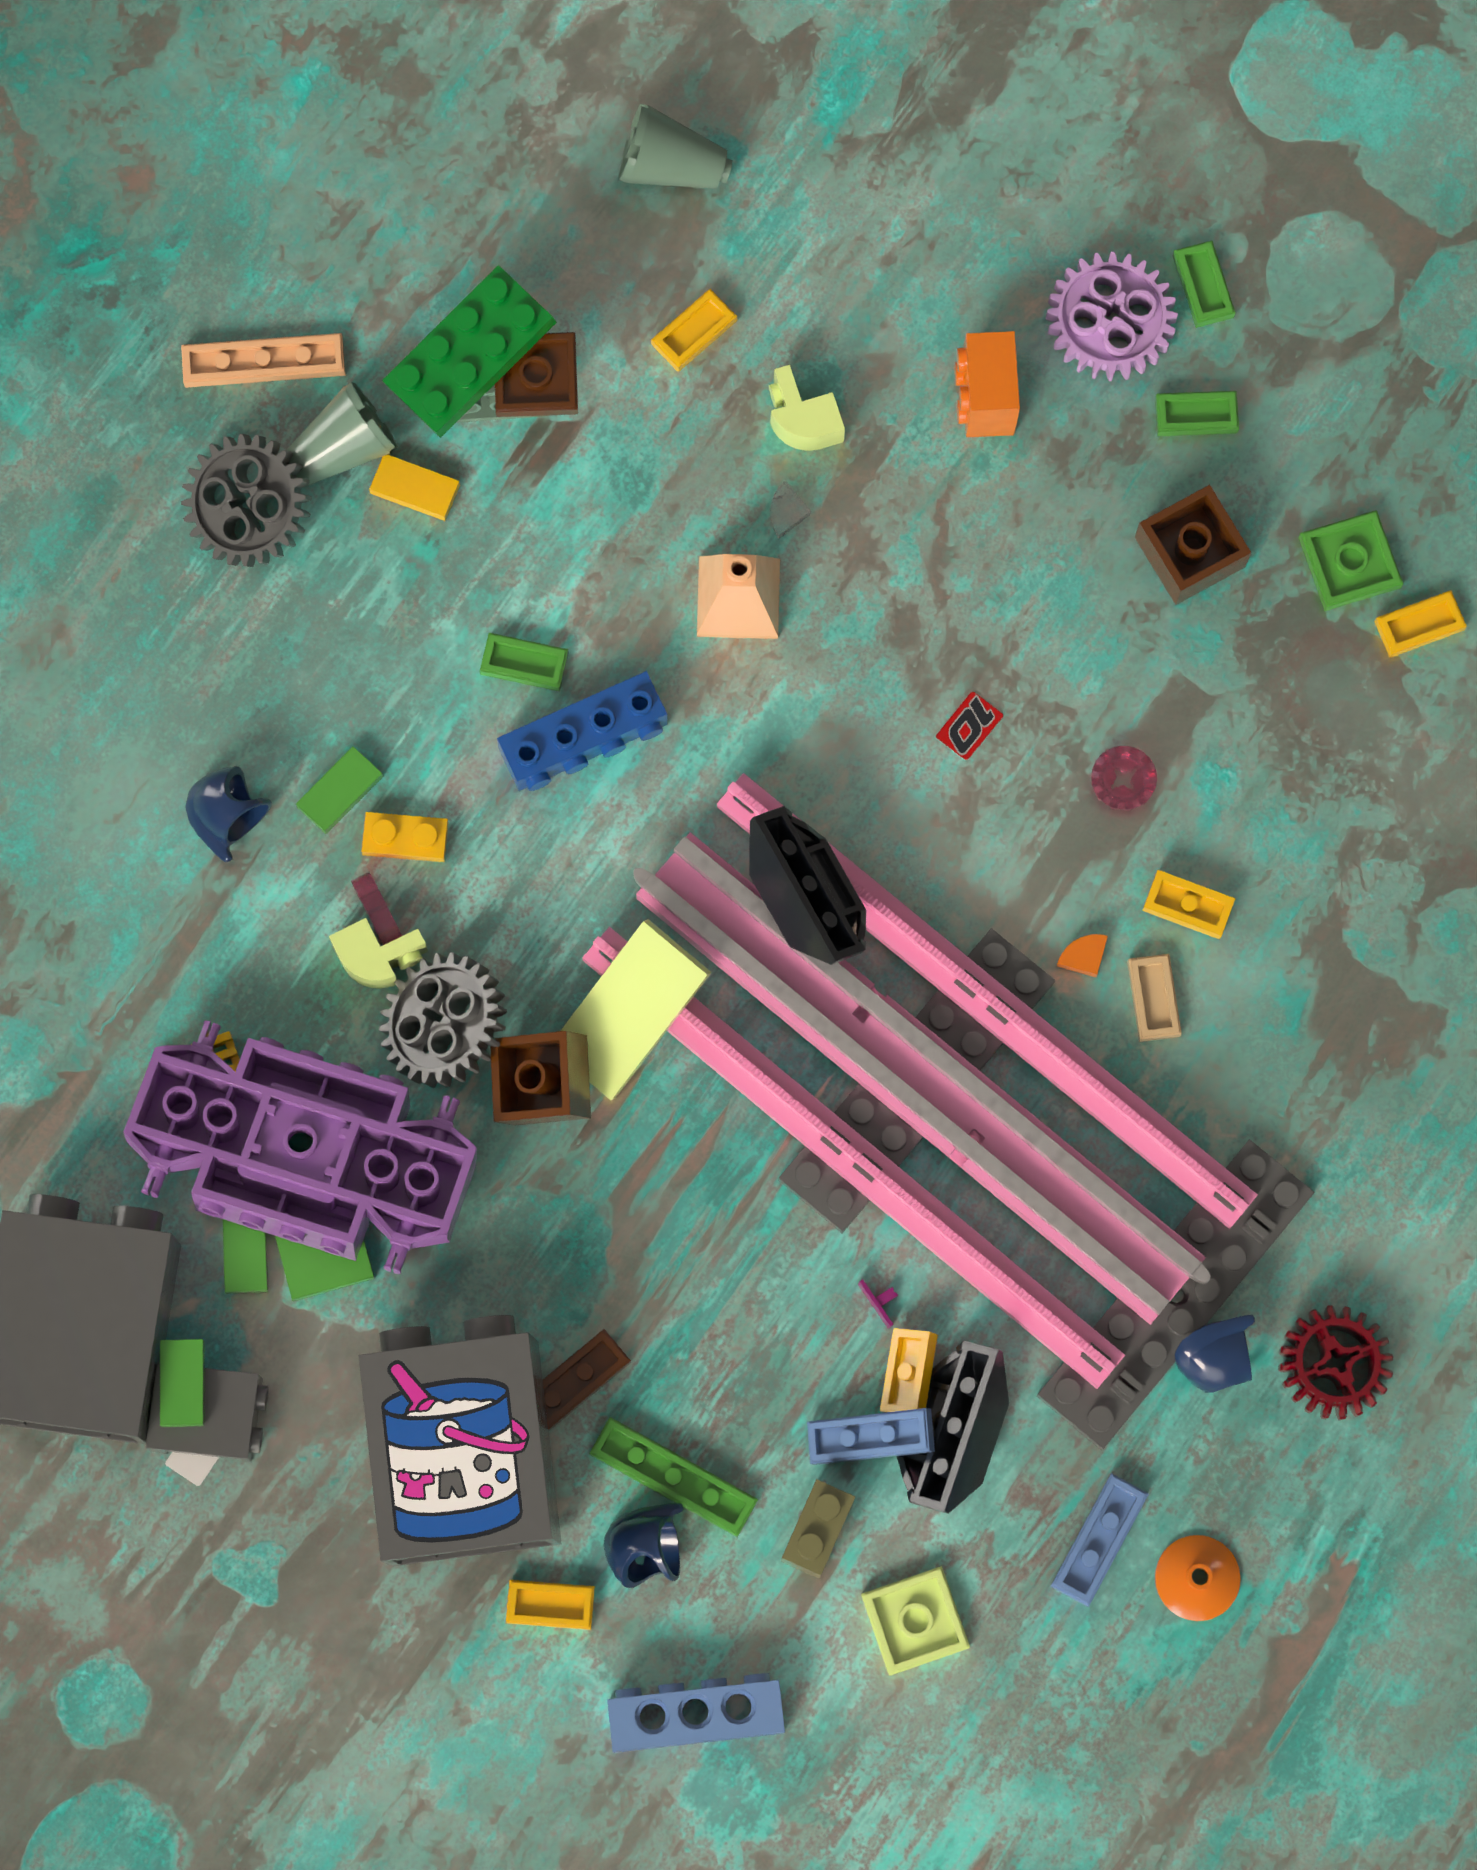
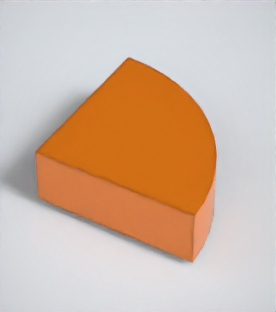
[1056,934,1108,977]

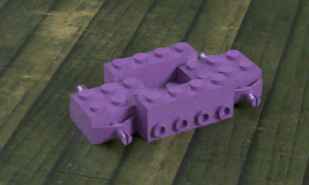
[123,1021,477,1274]

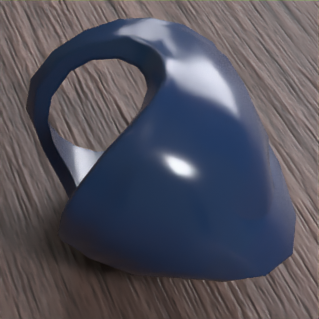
[185,766,272,863]
[1175,1315,1255,1393]
[603,1503,684,1588]

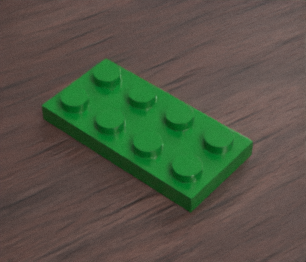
[382,265,557,438]

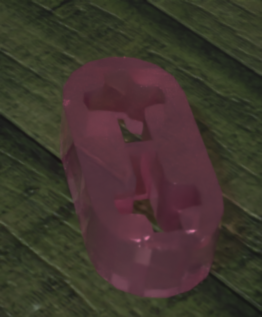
[351,872,402,945]

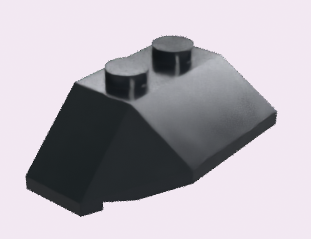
[749,806,866,965]
[897,1341,1009,1514]

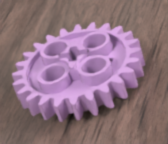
[1046,252,1178,381]

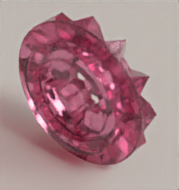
[1091,746,1157,812]

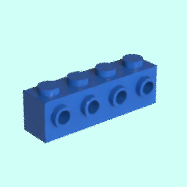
[497,671,668,791]

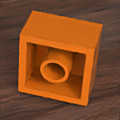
[954,331,1020,437]

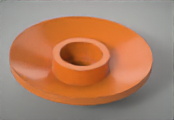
[1155,1535,1241,1621]

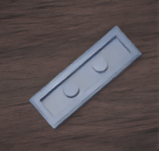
[807,1408,935,1465]
[1050,1473,1149,1607]

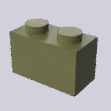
[781,1479,855,1579]

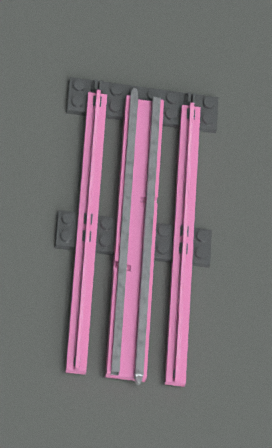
[582,773,1315,1451]

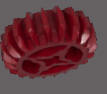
[1278,1305,1393,1420]

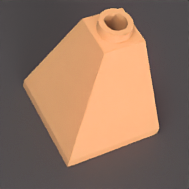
[697,554,780,639]

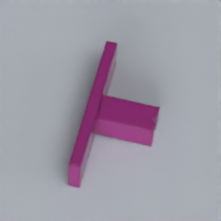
[858,1279,898,1329]

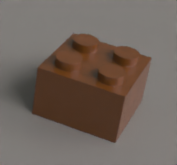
[1135,484,1251,605]
[490,1031,591,1126]

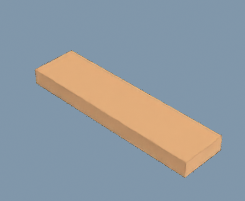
[181,333,346,388]

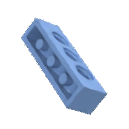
[607,1673,785,1753]

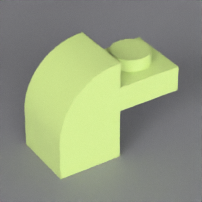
[769,365,845,451]
[329,918,428,989]

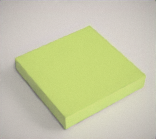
[861,1566,970,1676]

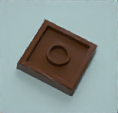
[495,332,578,417]

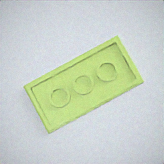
[561,919,712,1100]

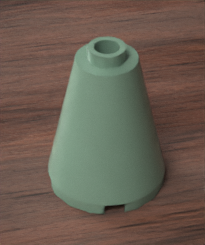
[618,104,733,189]
[287,382,398,486]

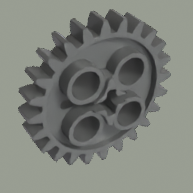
[181,434,312,567]
[379,952,507,1088]

